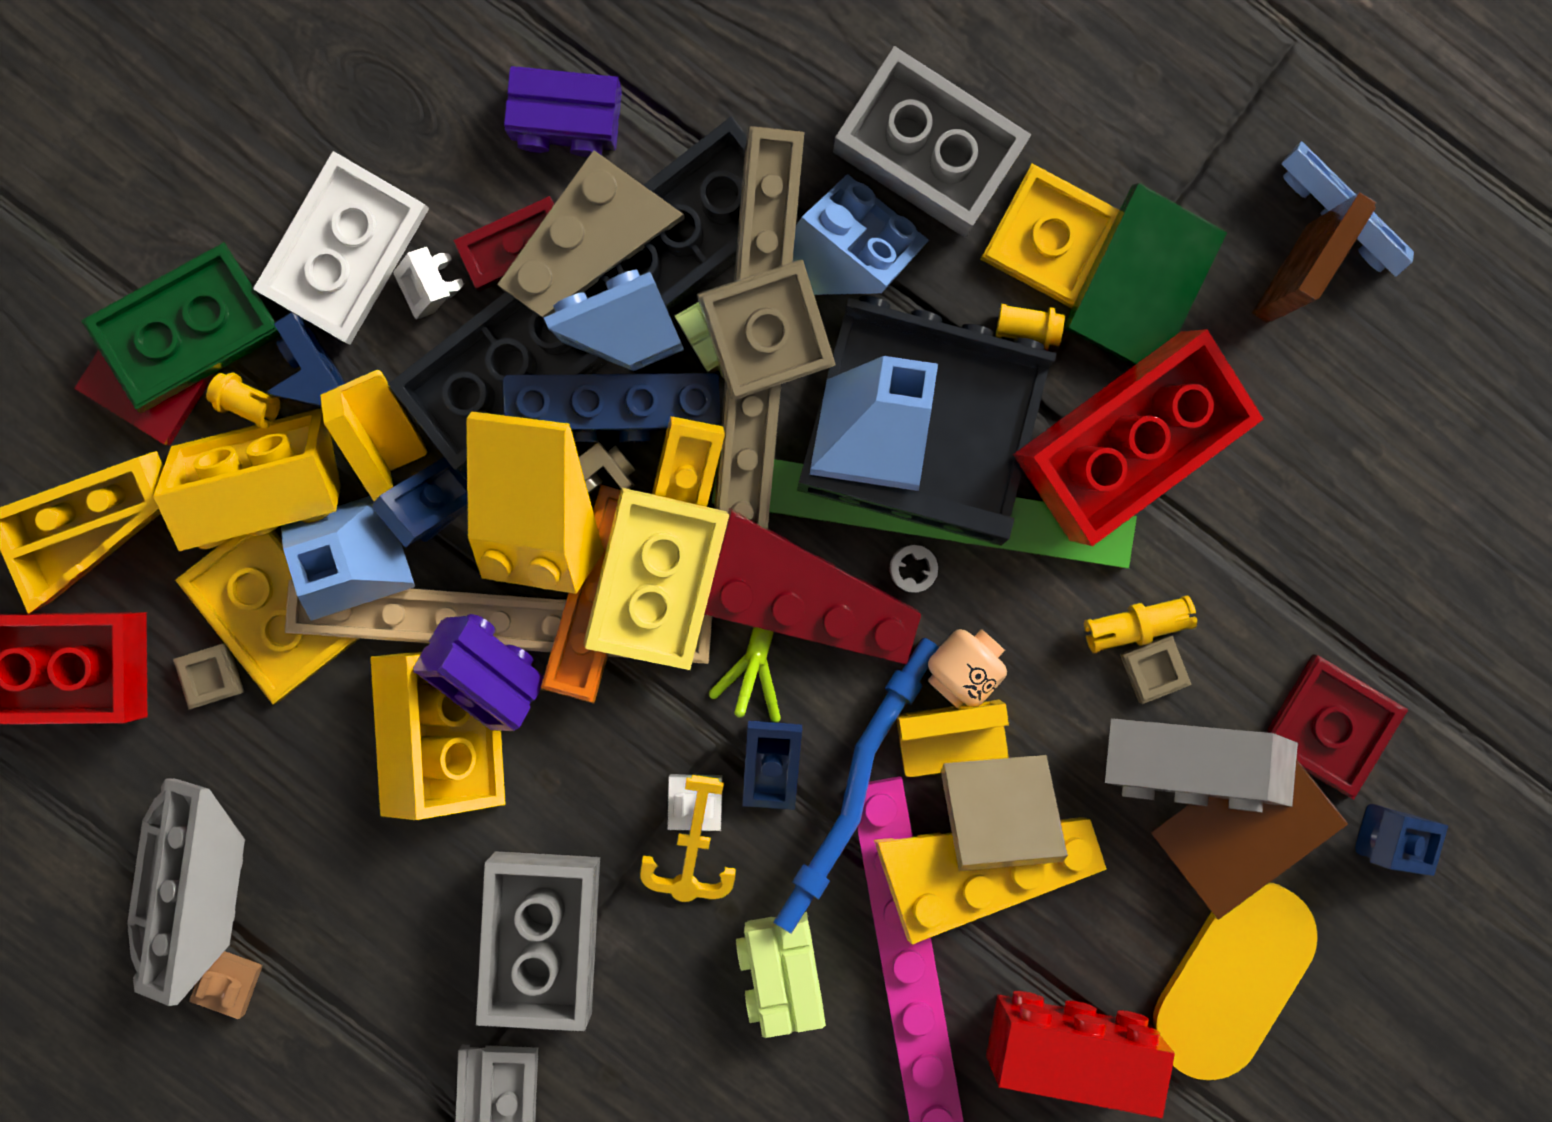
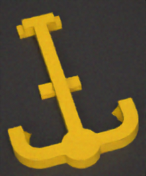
[640,775,736,902]

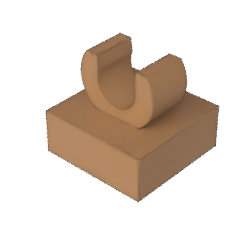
[189,951,263,1019]

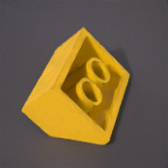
[153,408,341,551]
[371,652,505,820]

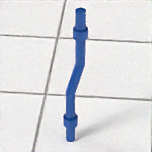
[773,638,939,934]

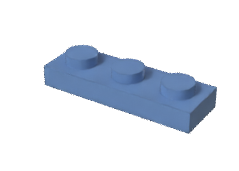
[1282,141,1414,277]

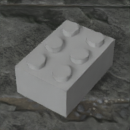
[833,46,1031,238]
[476,851,600,1031]

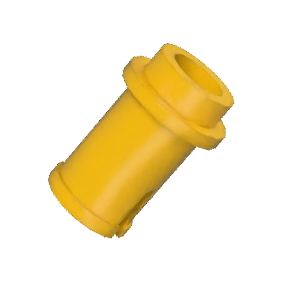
[996,304,1065,350]
[206,372,280,429]

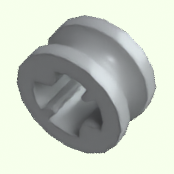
[889,545,938,592]

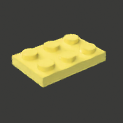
[583,488,729,670]

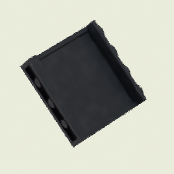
[797,296,1056,546]

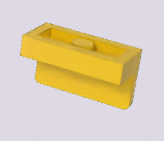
[320,370,427,502]
[896,700,1009,777]

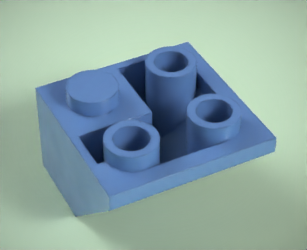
[792,174,929,295]
[544,270,684,371]
[810,356,938,491]
[281,496,415,621]

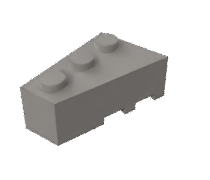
[1105,719,1298,812]

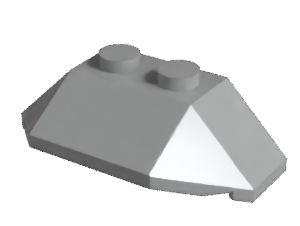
[127,778,245,1006]

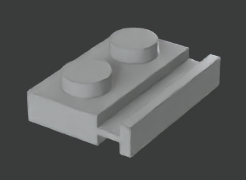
[455,1045,538,1122]

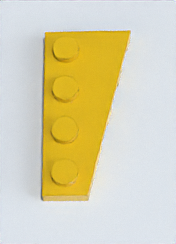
[874,817,1107,944]

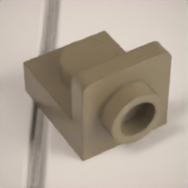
[579,442,635,494]

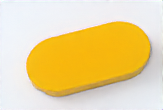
[1153,882,1317,1080]

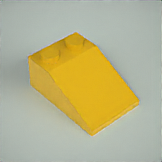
[467,412,604,594]

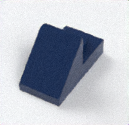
[267,313,346,407]
[371,457,468,548]
[742,721,802,810]
[1355,804,1448,876]

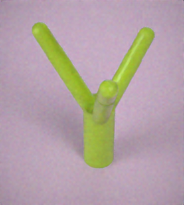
[709,627,781,723]

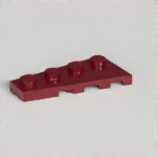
[704,508,921,664]

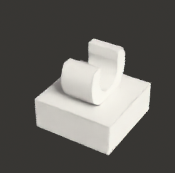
[393,247,464,320]
[668,774,722,831]

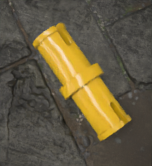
[1084,596,1197,653]

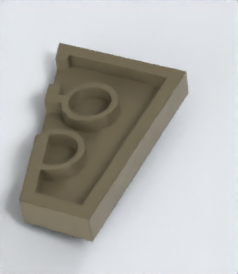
[497,150,685,319]

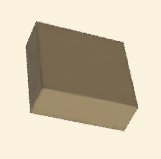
[1120,635,1192,704]
[173,643,245,709]

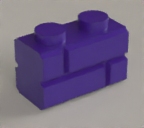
[504,66,622,157]
[413,614,544,731]

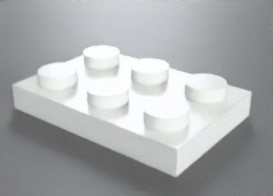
[253,151,429,345]

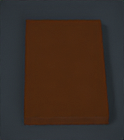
[1252,192,1376,323]
[1150,759,1348,920]

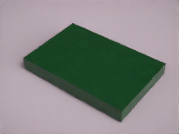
[1063,183,1227,366]
[81,242,280,414]

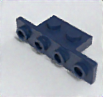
[502,373,721,444]

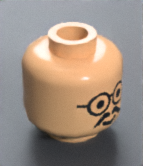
[928,629,1007,709]

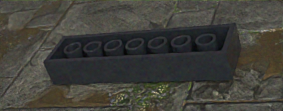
[388,116,798,473]

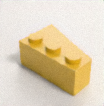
[0,451,164,614]

